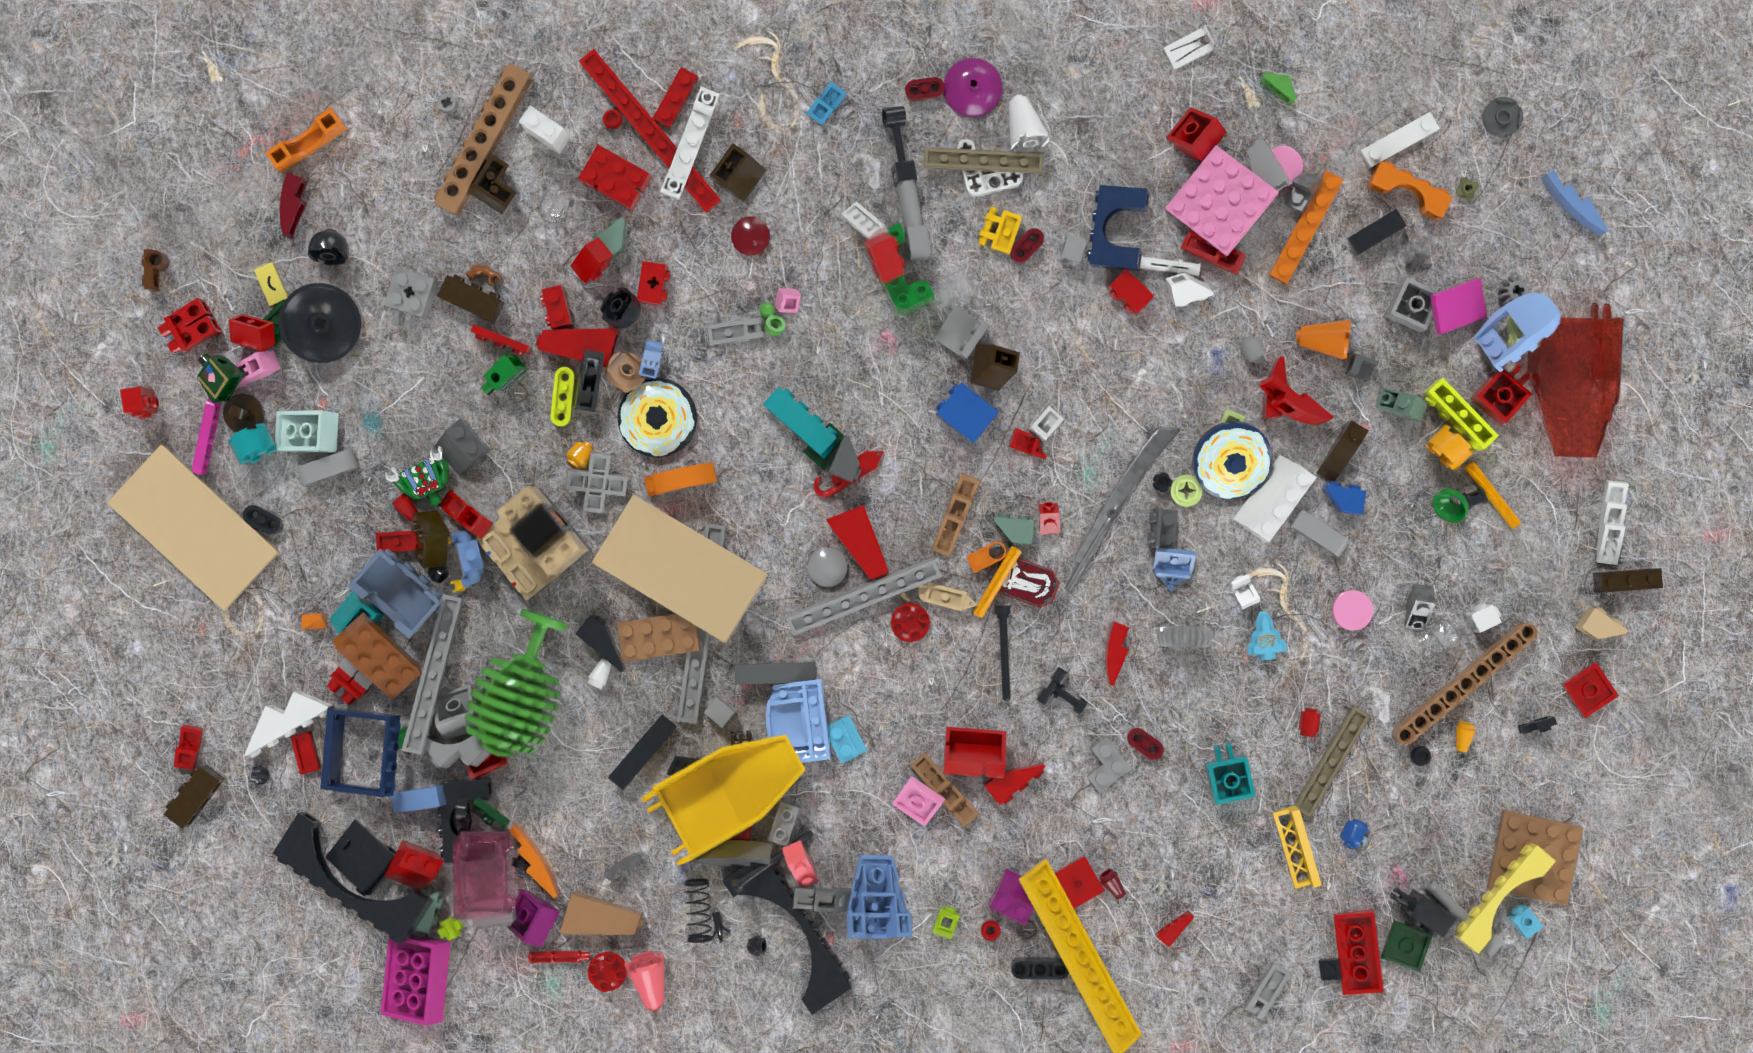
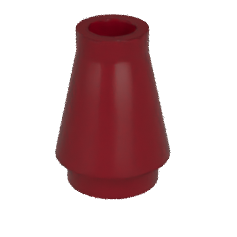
[1099,869,1126,900]

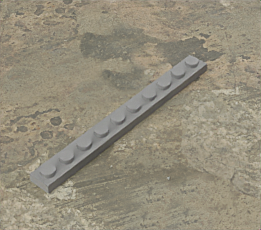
[677,523,726,724]

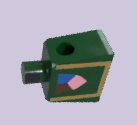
[197,354,245,403]

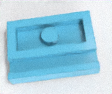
[827,715,867,764]

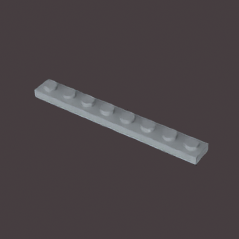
[786,557,942,635]
[402,594,464,755]

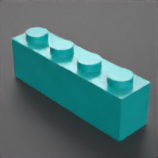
[763,387,840,459]

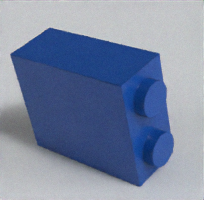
[936,382,999,444]

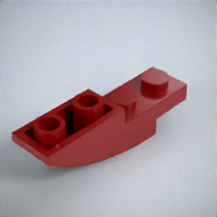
[1259,374,1333,425]

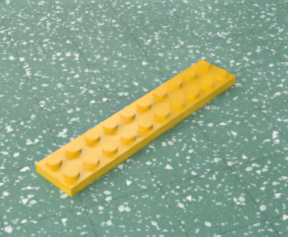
[1019,859,1142,1053]

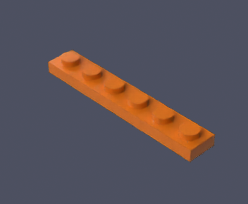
[1268,170,1344,285]

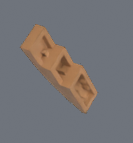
[931,473,980,557]
[910,752,980,828]

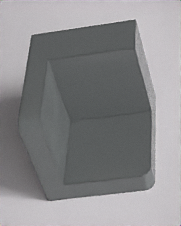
[1346,354,1379,382]

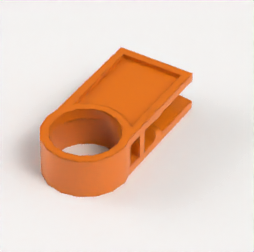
[966,542,1008,574]

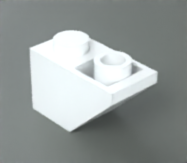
[1166,272,1214,307]

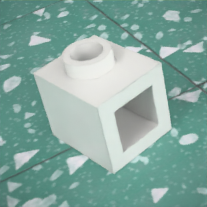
[1465,602,1502,633]

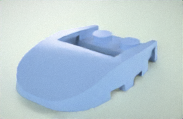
[1474,293,1560,372]

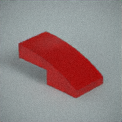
[174,725,203,770]

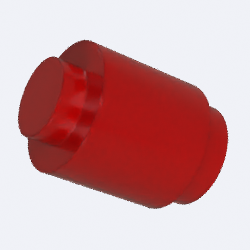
[1298,708,1321,737]

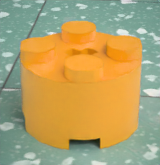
[1425,424,1474,470]

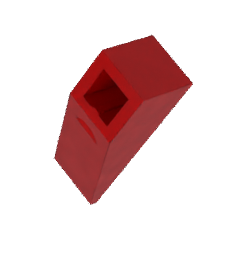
[983,763,1046,805]

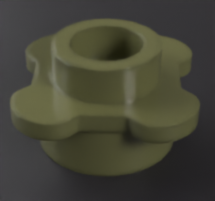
[1456,177,1479,201]

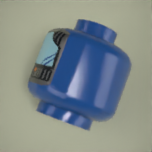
[1340,819,1370,850]

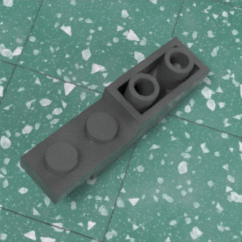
[793,886,852,912]

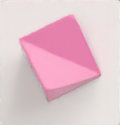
[774,288,801,313]

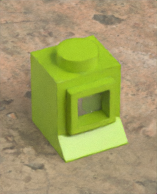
[932,905,960,940]

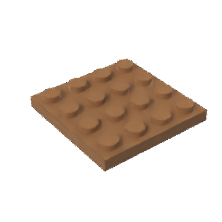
[1486,810,1583,906]

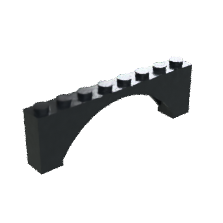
[272,812,434,943]
[722,862,853,1015]

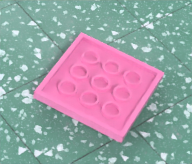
[1165,145,1279,256]

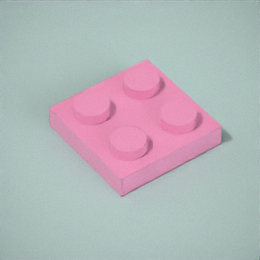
[892,776,945,826]

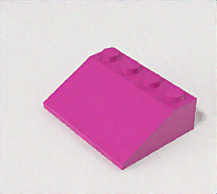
[381,935,451,1026]

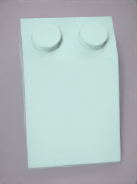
[275,410,339,453]

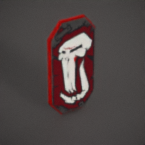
[987,556,1060,608]

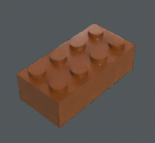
[333,612,422,700]

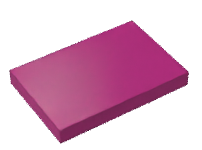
[1430,278,1487,334]

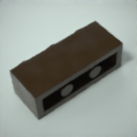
[437,274,504,324]
[1593,568,1663,593]
[163,764,225,829]

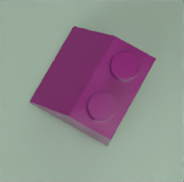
[988,868,1034,925]
[506,889,560,947]

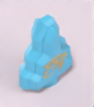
[1247,611,1287,660]

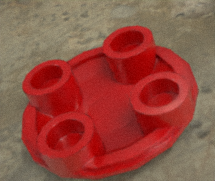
[890,603,930,643]
[587,951,627,992]

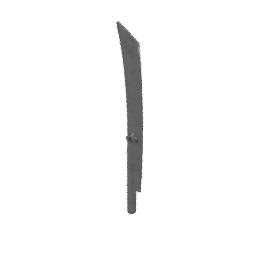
[1064,427,1180,593]

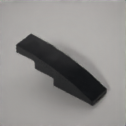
[608,714,677,791]

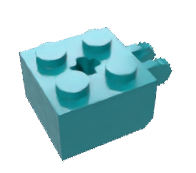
[1204,743,1256,805]

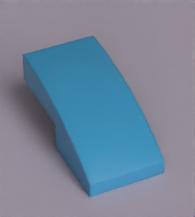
[807,81,848,125]

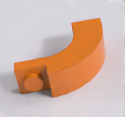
[644,462,717,497]

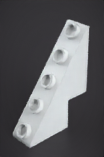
[244,691,333,758]

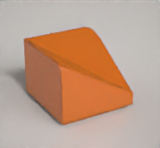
[301,613,328,630]

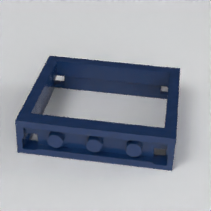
[320,708,401,797]

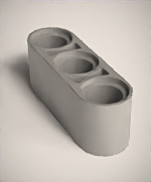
[297,449,358,487]
[1290,510,1350,558]

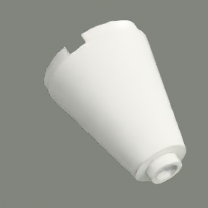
[1009,95,1050,152]

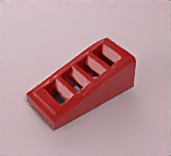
[1155,910,1194,947]

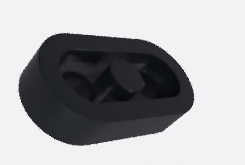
[243,505,283,534]

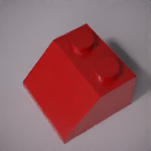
[1166,107,1227,163]
[385,840,444,890]

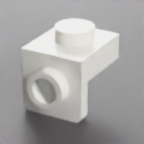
[1231,574,1260,610]

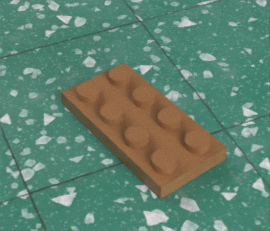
[617,614,701,662]

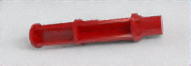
[528,950,591,964]

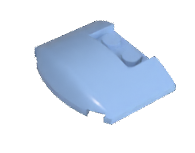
[766,679,831,763]

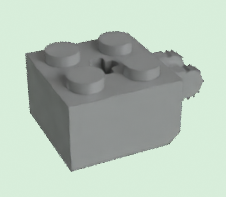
[384,267,439,330]
[1384,277,1439,333]

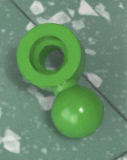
[759,302,786,336]

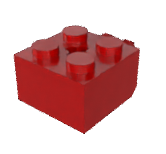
[1470,364,1532,425]

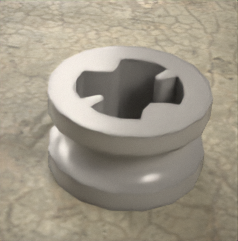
[438,94,458,113]

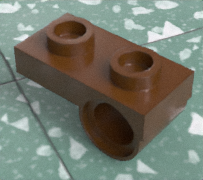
[141,249,170,292]

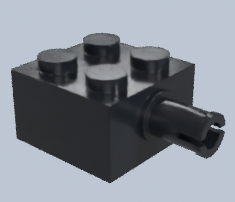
[1390,887,1457,938]

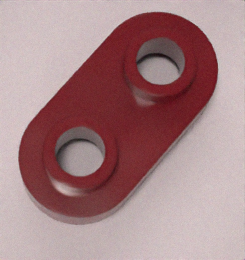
[905,77,944,101]
[1010,228,1044,264]
[1127,728,1164,760]

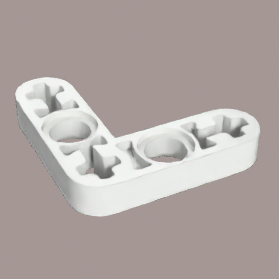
[957,139,1023,197]

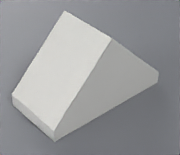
[1029,406,1064,442]

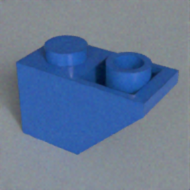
[1322,481,1367,515]

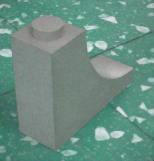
[1246,139,1291,191]

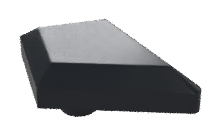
[667,756,700,776]

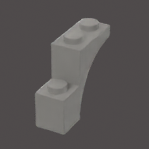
[424,734,491,769]

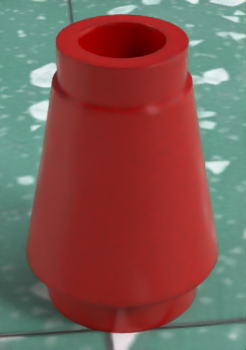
[391,493,418,522]

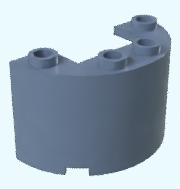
[348,549,442,639]

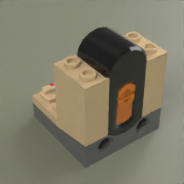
[476,485,592,601]

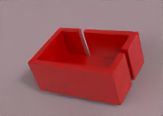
[578,144,652,212]
[943,727,1006,778]

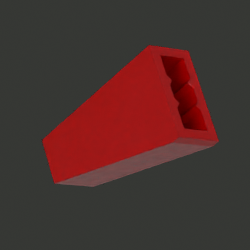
[536,328,620,369]
[826,505,889,580]

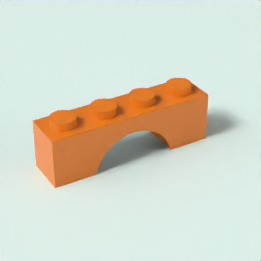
[265,107,348,173]
[1366,161,1453,221]

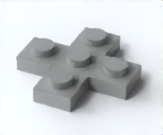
[565,451,628,513]

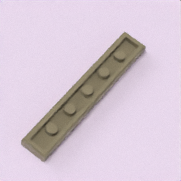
[923,147,1044,174]
[1293,705,1371,818]

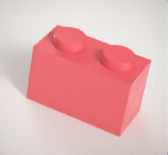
[782,840,819,887]

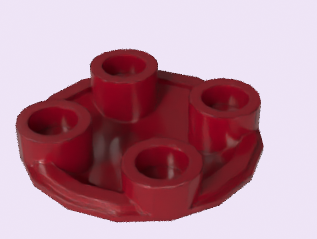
[731,216,770,256]

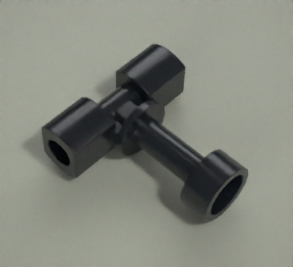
[1036,667,1088,715]

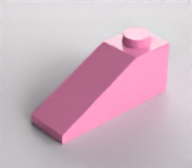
[235,350,281,389]

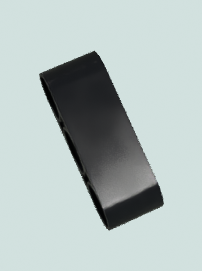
[1347,209,1407,255]
[1010,957,1069,980]

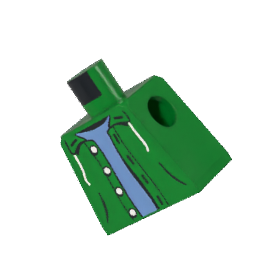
[481,355,529,395]

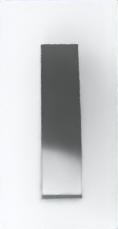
[734,662,816,685]
[691,840,773,867]

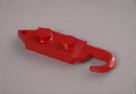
[813,450,884,498]

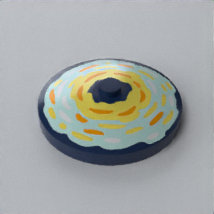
[1192,421,1273,499]

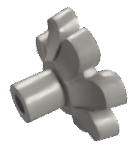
[1405,244,1431,268]

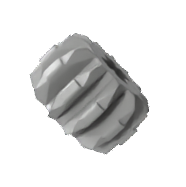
[1498,275,1533,305]

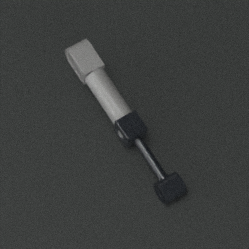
[882,106,930,261]

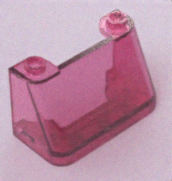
[452,831,515,920]

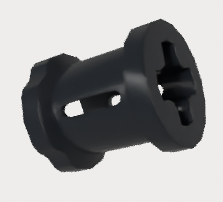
[1462,487,1488,510]

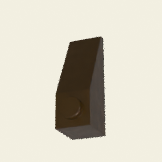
[1316,420,1369,482]

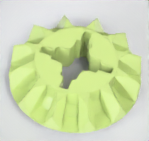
[1170,475,1203,507]

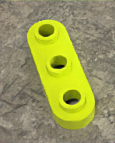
[550,367,576,427]

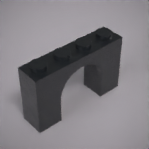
[438,778,496,863]

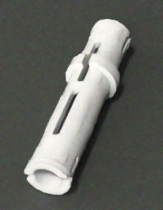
[1140,256,1200,276]

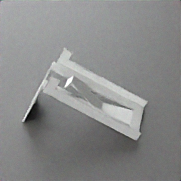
[1163,25,1214,70]

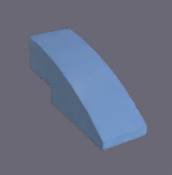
[391,784,446,813]

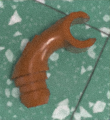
[466,265,503,287]

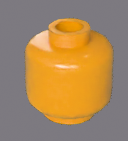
[566,441,594,470]

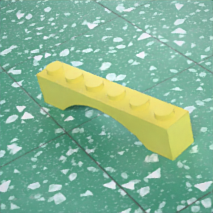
[1454,843,1556,954]

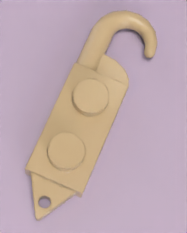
[900,582,977,612]

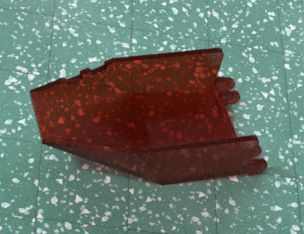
[1527,303,1624,458]

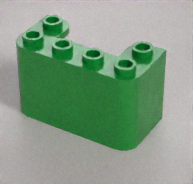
[867,223,935,316]

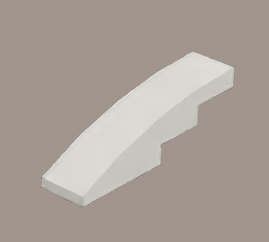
[1596,480,1629,565]

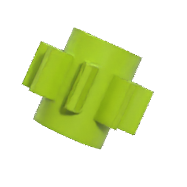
[437,916,464,941]

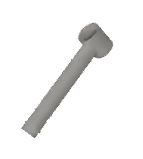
[1425,880,1505,957]

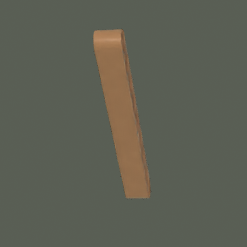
[1392,623,1538,745]

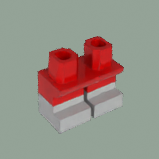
[327,657,375,705]

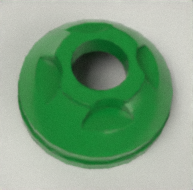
[1432,489,1469,523]

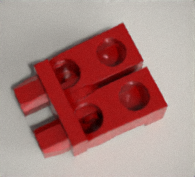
[158,298,223,353]

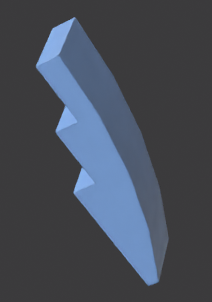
[1541,171,1609,236]

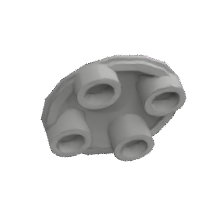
[808,548,847,587]

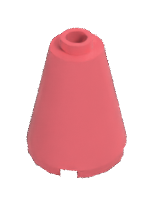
[624,951,665,1011]

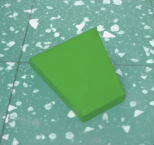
[1260,73,1296,106]

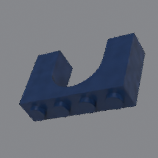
[1087,185,1150,271]

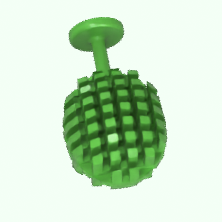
[465,608,568,757]

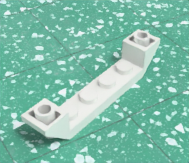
[660,87,719,200]

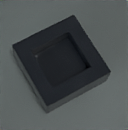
[1318,958,1343,981]

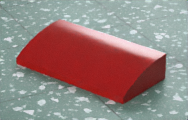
[1333,909,1384,995]

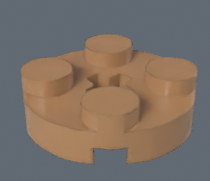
[605,352,646,392]

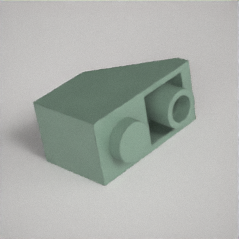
[592,217,627,263]
[1376,388,1427,422]
[993,513,1034,545]
[415,890,444,933]

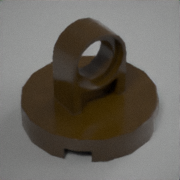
[223,393,265,432]

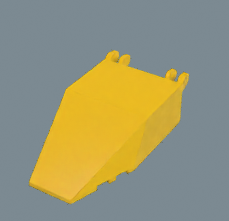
[641,734,806,866]

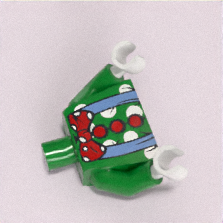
[385,446,450,507]

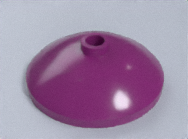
[944,58,1003,118]

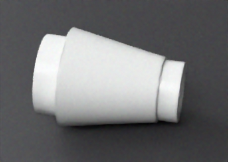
[587,658,612,690]

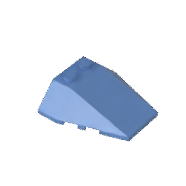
[847,855,913,939]

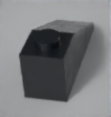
[572,350,605,412]
[575,615,626,672]

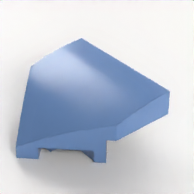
[1153,548,1196,591]

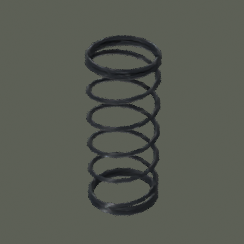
[684,879,713,943]

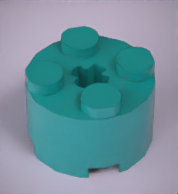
[228,423,277,465]

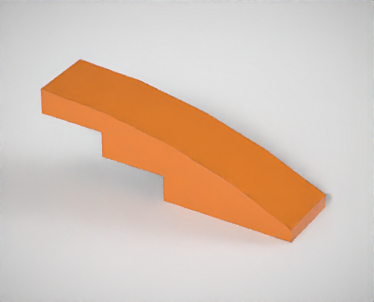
[508,823,560,899]

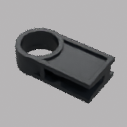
[455,800,472,837]

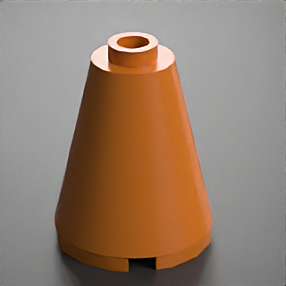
[1296,320,1351,360]

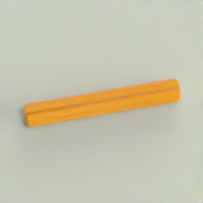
[1465,462,1521,529]
[973,546,1021,618]

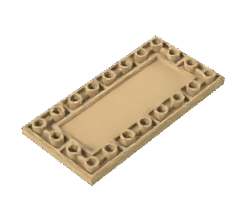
[107,444,279,611]
[591,495,768,643]

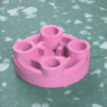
[1272,146,1303,186]
[1332,590,1373,630]

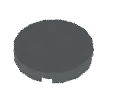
[1482,97,1523,137]

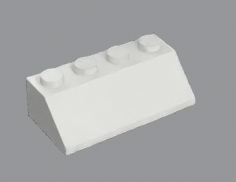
[1233,455,1317,543]

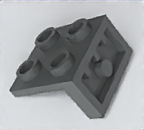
[1147,508,1178,549]

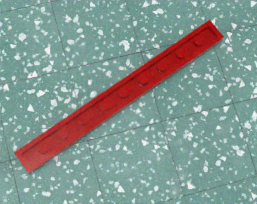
[579,48,721,214]

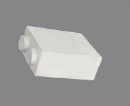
[519,106,571,154]

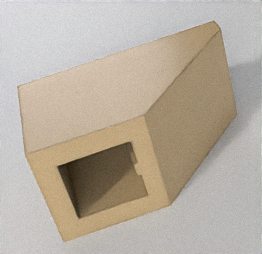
[1575,607,1629,639]

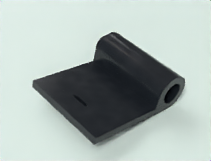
[325,819,397,896]

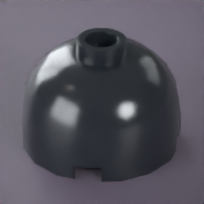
[307,229,349,265]
[600,288,641,329]

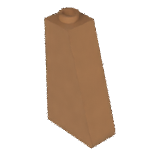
[560,891,645,935]

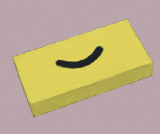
[254,262,288,307]

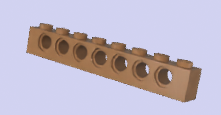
[434,63,534,217]

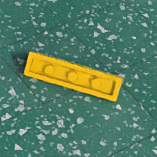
[1272,805,1322,889]

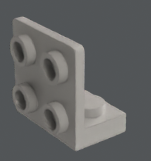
[934,306,990,361]

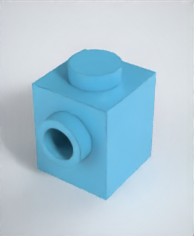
[1507,904,1543,939]

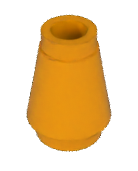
[1456,721,1476,752]

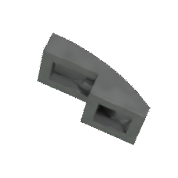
[604,851,645,881]

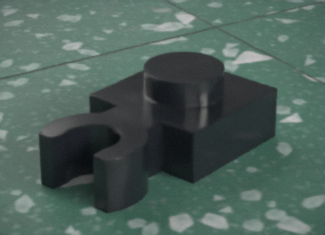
[1517,715,1557,734]

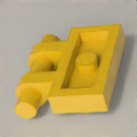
[977,206,1023,255]

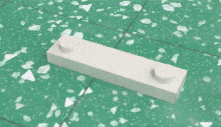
[1360,112,1440,169]
[842,202,888,240]

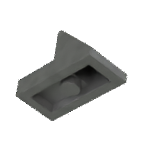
[1284,171,1323,214]

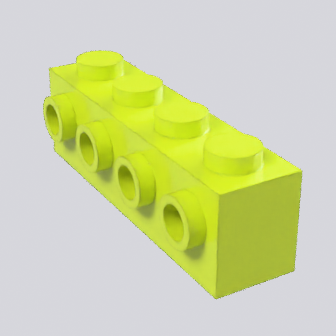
[1422,378,1499,451]

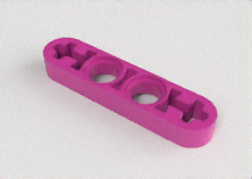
[192,398,221,475]

